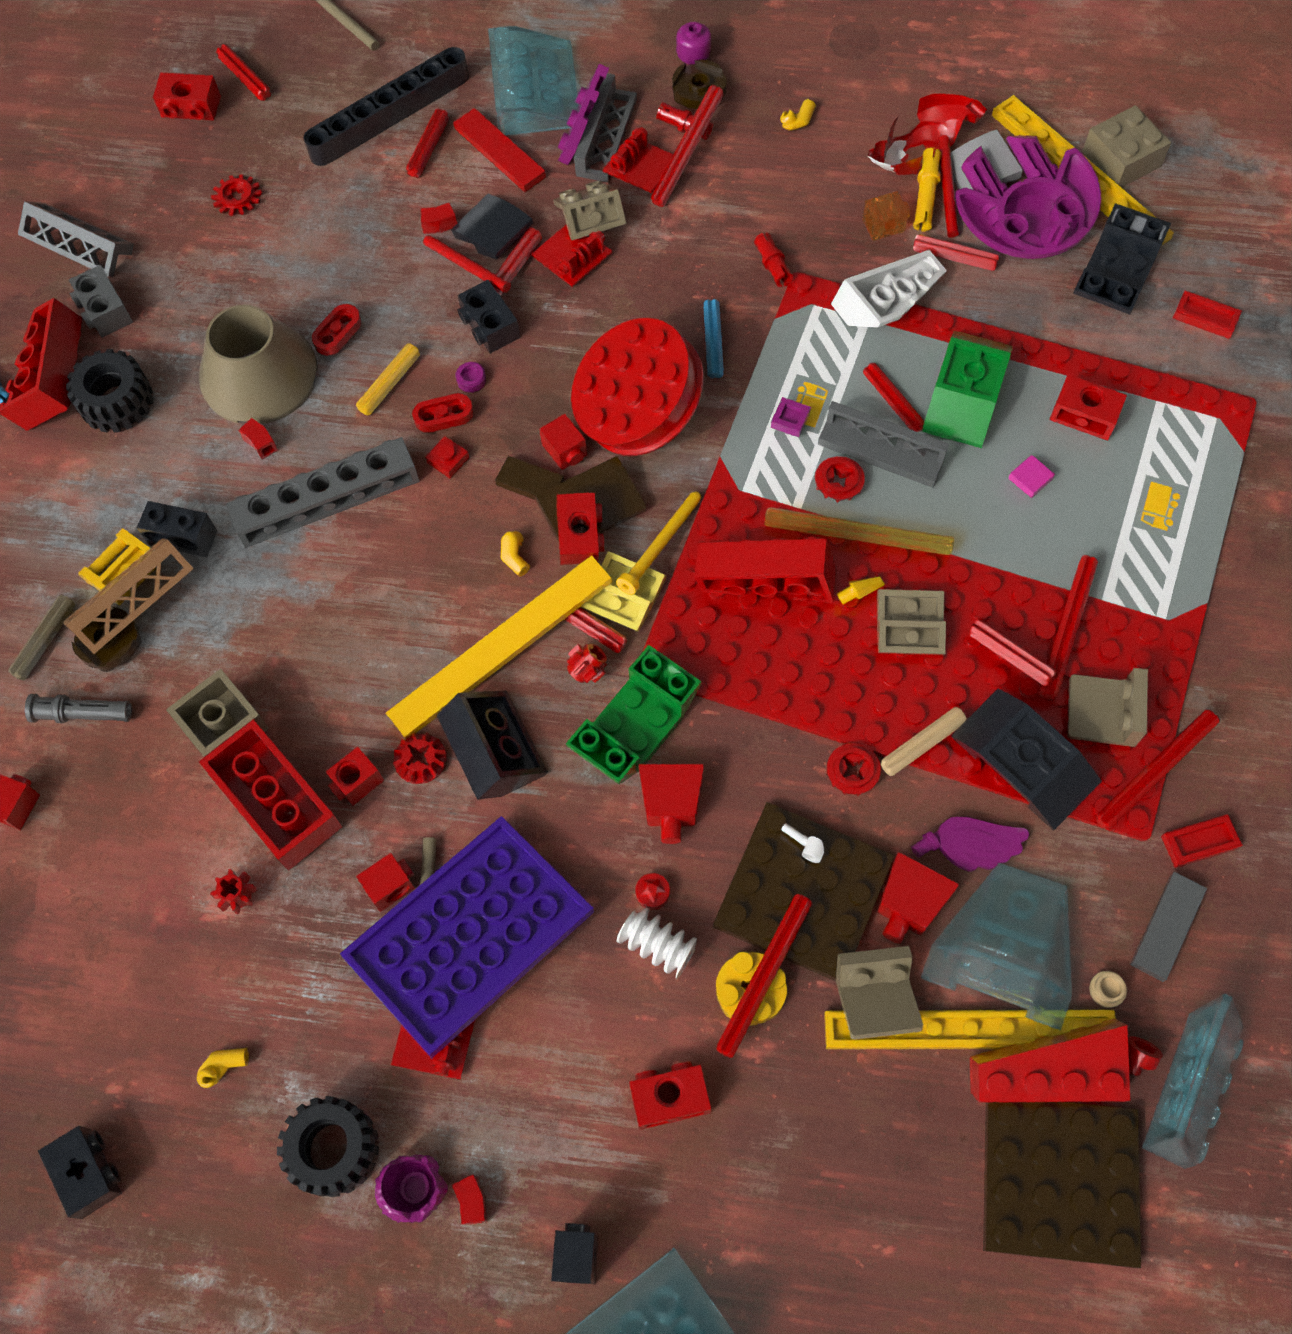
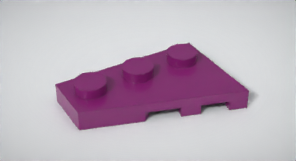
[557,63,609,165]

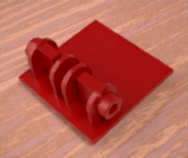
[603,127,673,193]
[531,225,612,287]
[391,1019,476,1080]

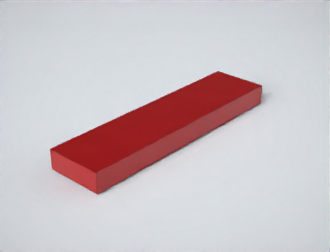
[453,108,546,192]

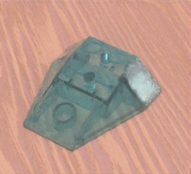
[921,863,1072,1030]

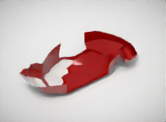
[867,93,987,175]

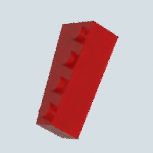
[0,298,82,431]
[694,536,836,603]
[970,1018,1130,1102]

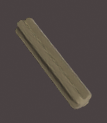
[8,595,75,681]

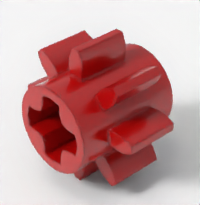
[567,644,607,683]
[210,869,258,914]

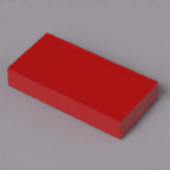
[1173,290,1242,339]
[1161,814,1243,868]

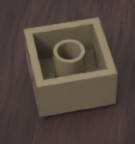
[1082,105,1171,187]
[166,668,269,757]

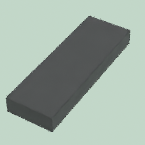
[1130,872,1207,982]

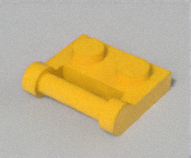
[78,528,162,606]

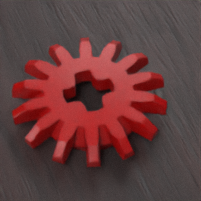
[211,174,262,216]

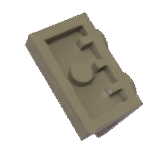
[553,181,627,240]
[1067,668,1148,747]
[835,946,923,1040]

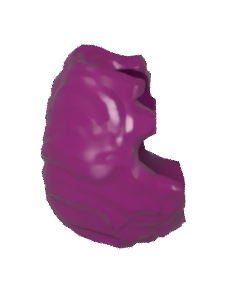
[374,1155,448,1223]

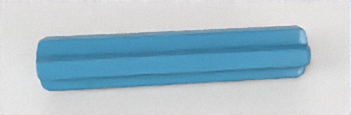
[704,299,724,378]

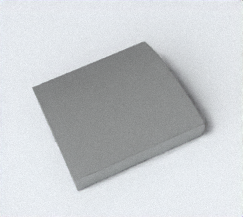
[951,129,1023,190]

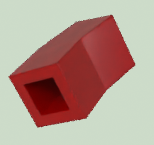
[421,202,457,234]
[238,417,278,459]
[452,1174,488,1225]

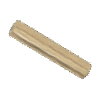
[881,707,967,776]

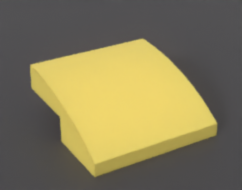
[581,551,667,631]

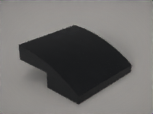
[451,194,534,259]

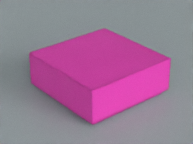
[1008,455,1055,498]

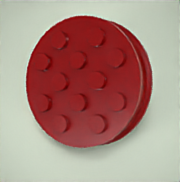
[571,318,703,456]

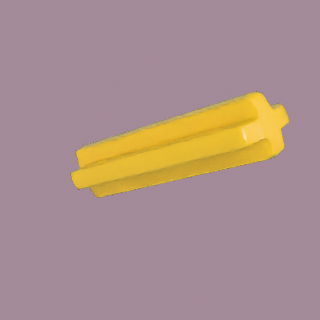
[356,343,420,416]

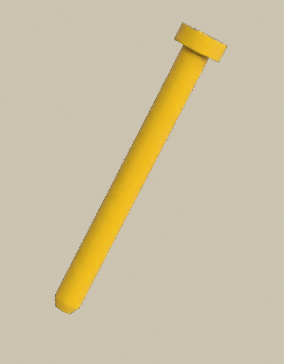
[616,491,701,595]

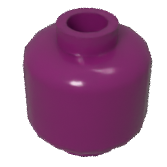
[676,22,711,65]

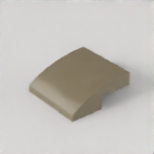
[877,589,946,655]

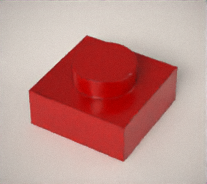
[425,436,470,479]

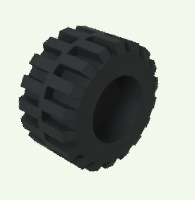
[66,349,153,433]
[277,1096,379,1197]

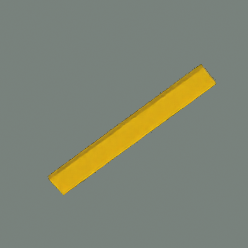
[992,95,1174,246]
[386,555,612,739]
[824,1010,1115,1049]

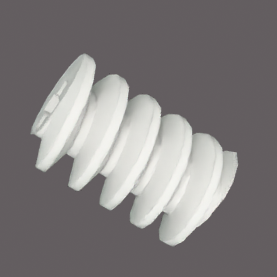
[617,907,697,980]

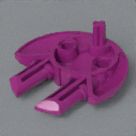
[955,135,1101,259]

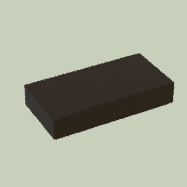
[495,456,564,500]

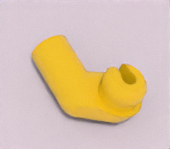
[501,531,530,577]
[197,1048,249,1088]

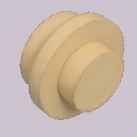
[1089,971,1127,1008]

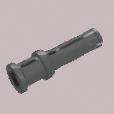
[25,694,132,724]

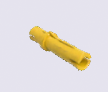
[913,148,941,232]

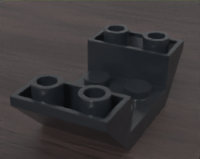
[1073,203,1171,315]
[951,688,1102,831]

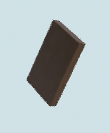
[535,456,647,542]

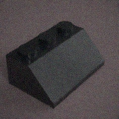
[436,690,548,800]

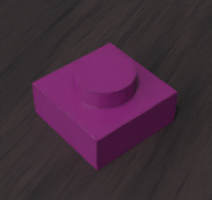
[771,397,811,438]

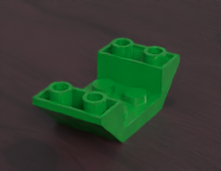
[922,330,1013,448]
[566,645,702,785]

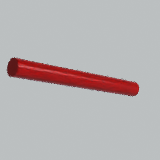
[938,135,959,238]
[423,235,511,293]

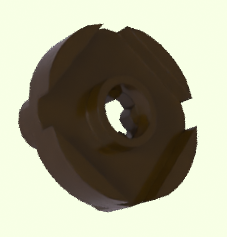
[672,59,727,109]
[72,607,142,672]

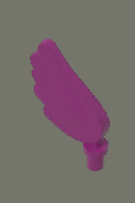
[911,817,1029,872]

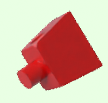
[639,764,703,844]
[877,852,959,944]

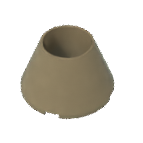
[199,305,318,424]

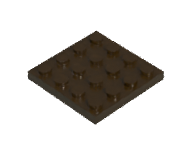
[712,802,894,981]
[983,1102,1141,1268]

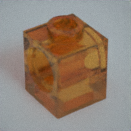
[862,191,910,241]

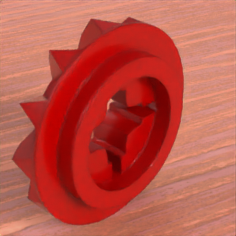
[814,456,865,503]
[393,732,447,784]
[826,743,881,796]

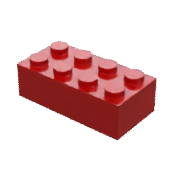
[199,719,342,871]

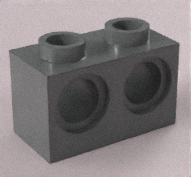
[69,265,133,338]

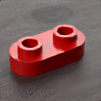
[312,304,362,356]
[412,393,473,433]

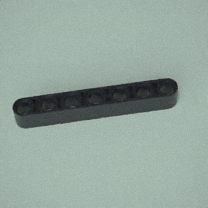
[303,47,469,166]

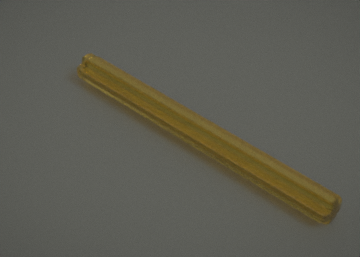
[765,508,954,555]

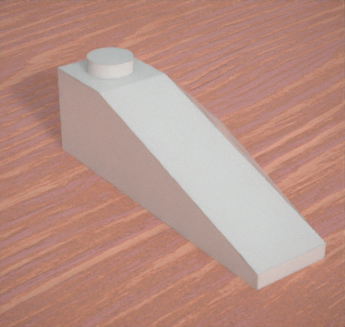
[831,250,947,328]

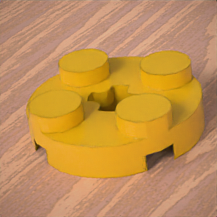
[715,952,787,1026]

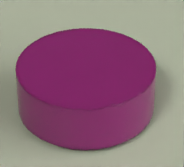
[455,362,486,393]

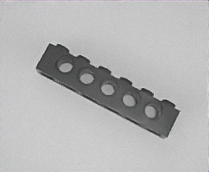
[226,437,420,548]

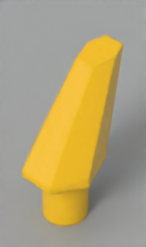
[837,577,885,605]

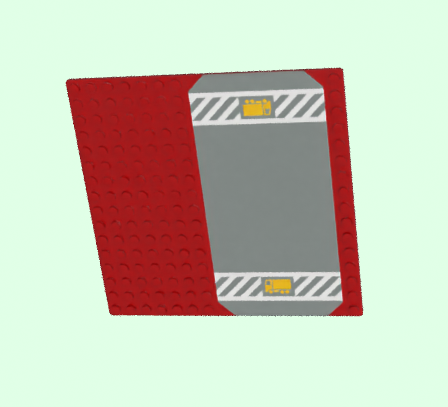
[642,272,1256,841]

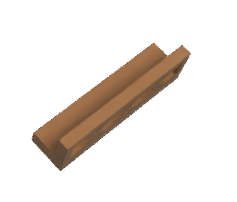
[63,538,194,654]

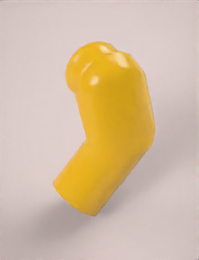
[780,99,816,131]

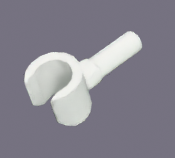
[782,823,824,863]

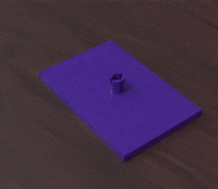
[340,816,594,1059]

